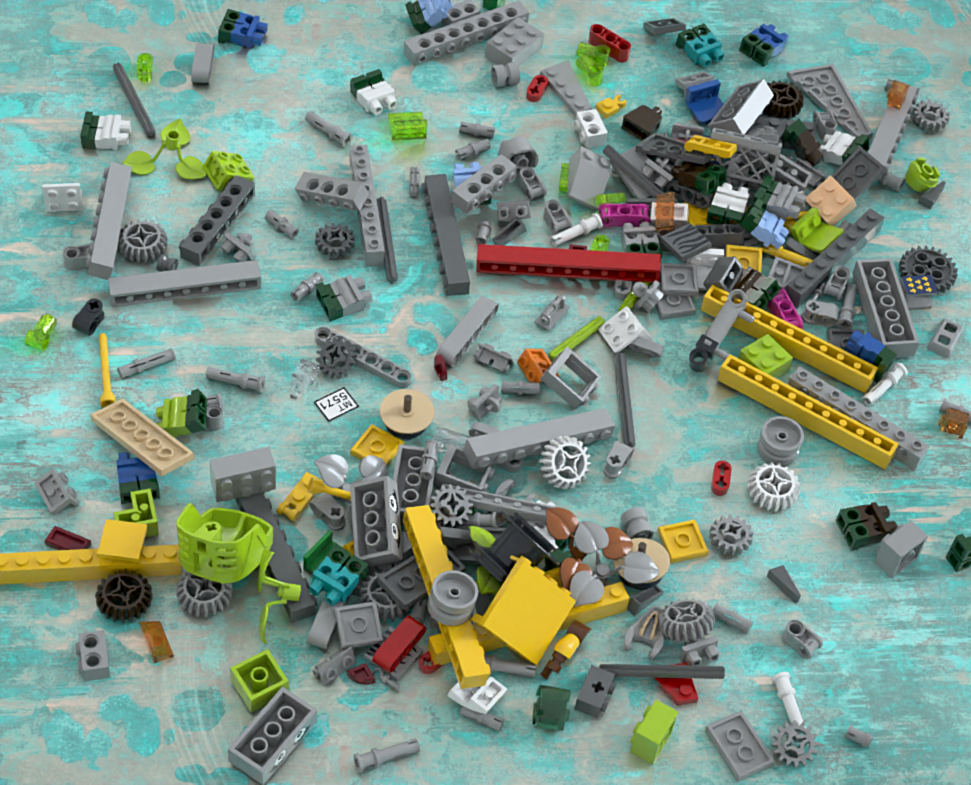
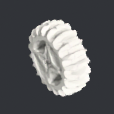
[539,436,592,489]
[747,462,800,512]

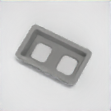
[927,319,963,358]

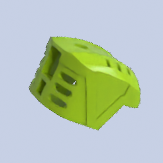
[176,503,273,584]

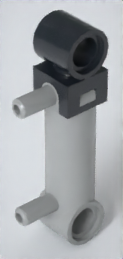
[689,289,755,372]

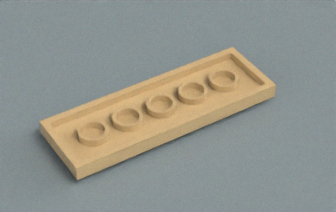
[90,398,194,476]

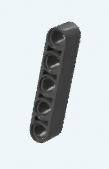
[657,224,745,251]

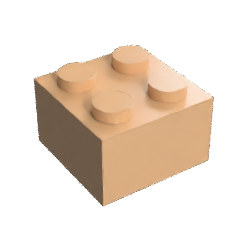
[805,175,857,226]

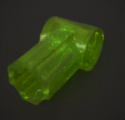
[576,42,610,68]
[576,54,604,86]
[25,313,57,351]

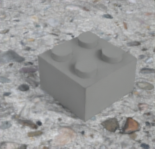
[874,520,928,578]

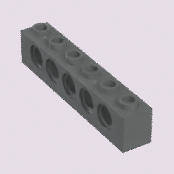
[179,175,255,266]

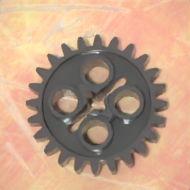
[898,245,958,295]

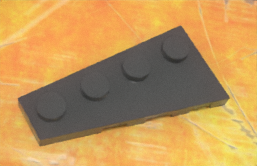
[635,133,714,164]

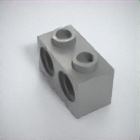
[441,0,481,26]
[75,630,110,681]

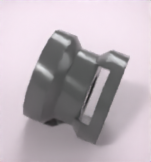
[156,254,178,272]

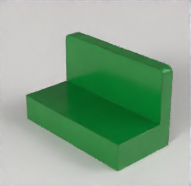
[303,530,343,576]

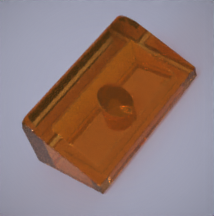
[656,192,675,230]
[139,621,174,663]

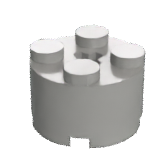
[498,136,538,178]

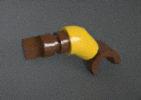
[540,620,592,680]

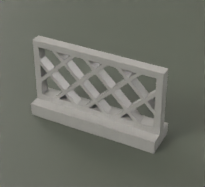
[708,128,782,184]

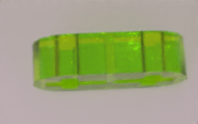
[136,53,153,82]
[558,163,569,192]
[595,193,626,205]
[590,234,610,251]

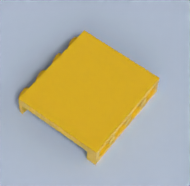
[471,555,576,665]

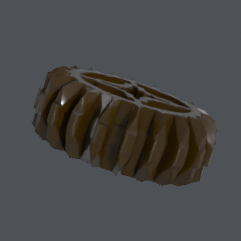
[763,80,804,120]
[95,569,153,623]

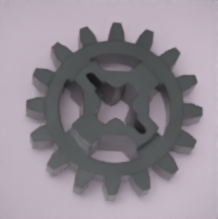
[315,223,355,258]
[316,337,358,379]

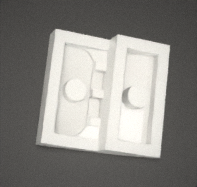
[447,677,507,714]

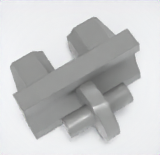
[671,122,704,141]
[641,158,673,189]
[496,200,531,221]
[221,232,255,262]
[632,280,664,312]
[467,384,502,420]
[680,636,719,666]

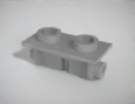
[797,158,826,189]
[535,295,570,331]
[474,343,514,373]
[312,646,357,686]

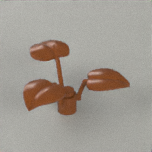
[545,507,633,592]

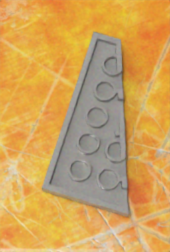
[786,63,873,139]

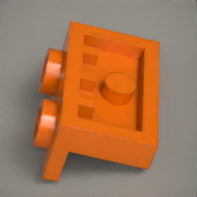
[517,348,560,383]

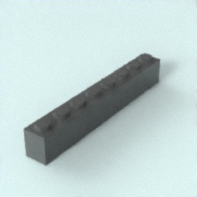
[421,174,470,296]
[786,208,885,309]
[235,492,317,623]

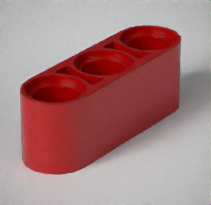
[588,24,631,63]
[372,615,427,673]

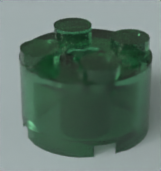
[532,685,571,731]

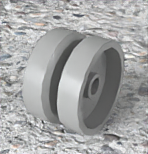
[757,416,804,466]
[427,570,479,626]

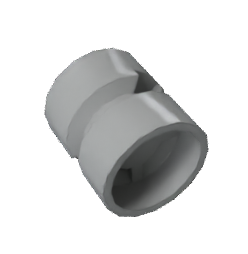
[491,62,520,87]
[620,507,654,540]

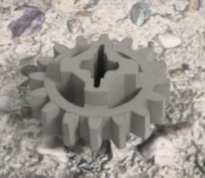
[912,99,950,131]
[429,484,473,528]
[709,514,754,556]
[772,720,819,768]

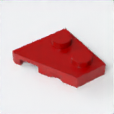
[650,662,698,706]

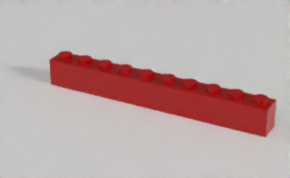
[476,244,660,282]

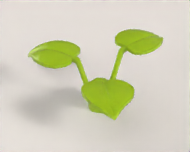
[123,118,206,180]
[468,526,503,594]
[256,549,301,644]

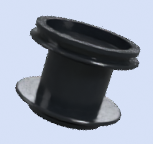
[468,511,560,584]

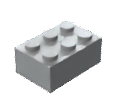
[485,17,544,67]
[210,447,276,502]

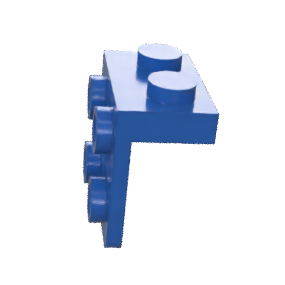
[685,79,724,124]

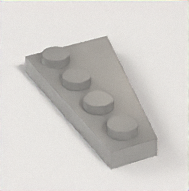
[540,60,591,117]

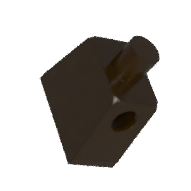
[621,105,662,141]

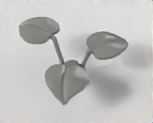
[314,454,387,534]
[570,521,659,607]

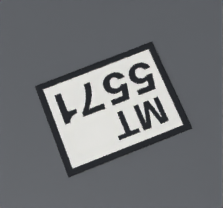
[313,387,360,422]

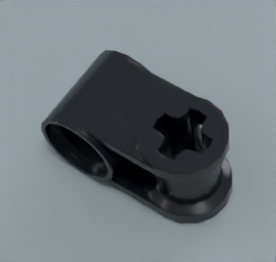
[72,298,105,336]

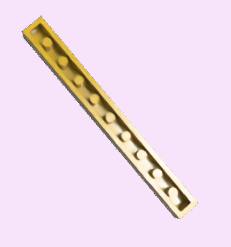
[701,285,878,394]
[717,354,899,470]
[402,505,491,689]
[0,544,182,585]
[427,582,630,665]

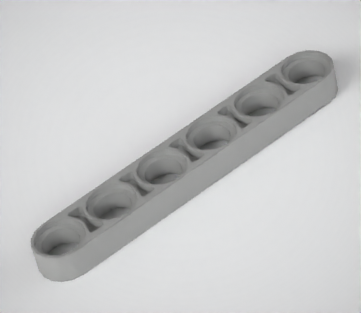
[315,327,411,388]

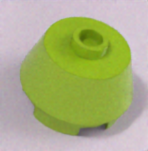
[905,157,940,193]

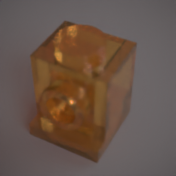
[886,80,910,110]
[938,408,969,439]

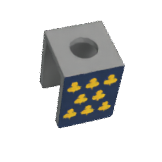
[900,275,938,310]

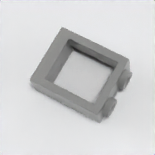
[540,347,601,408]
[434,444,495,492]

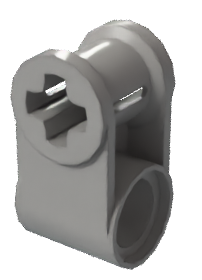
[812,110,838,140]
[518,167,547,201]
[543,199,572,234]
[63,244,91,271]
[823,266,850,301]
[801,300,838,328]
[206,393,223,431]
[603,441,634,478]
[310,493,345,531]
[782,619,823,659]

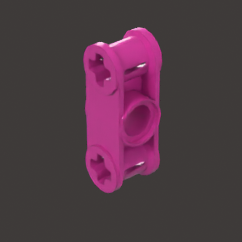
[598,203,651,227]
[767,288,803,329]

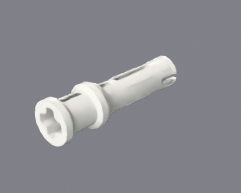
[550,213,603,247]
[862,362,908,406]
[771,672,806,735]

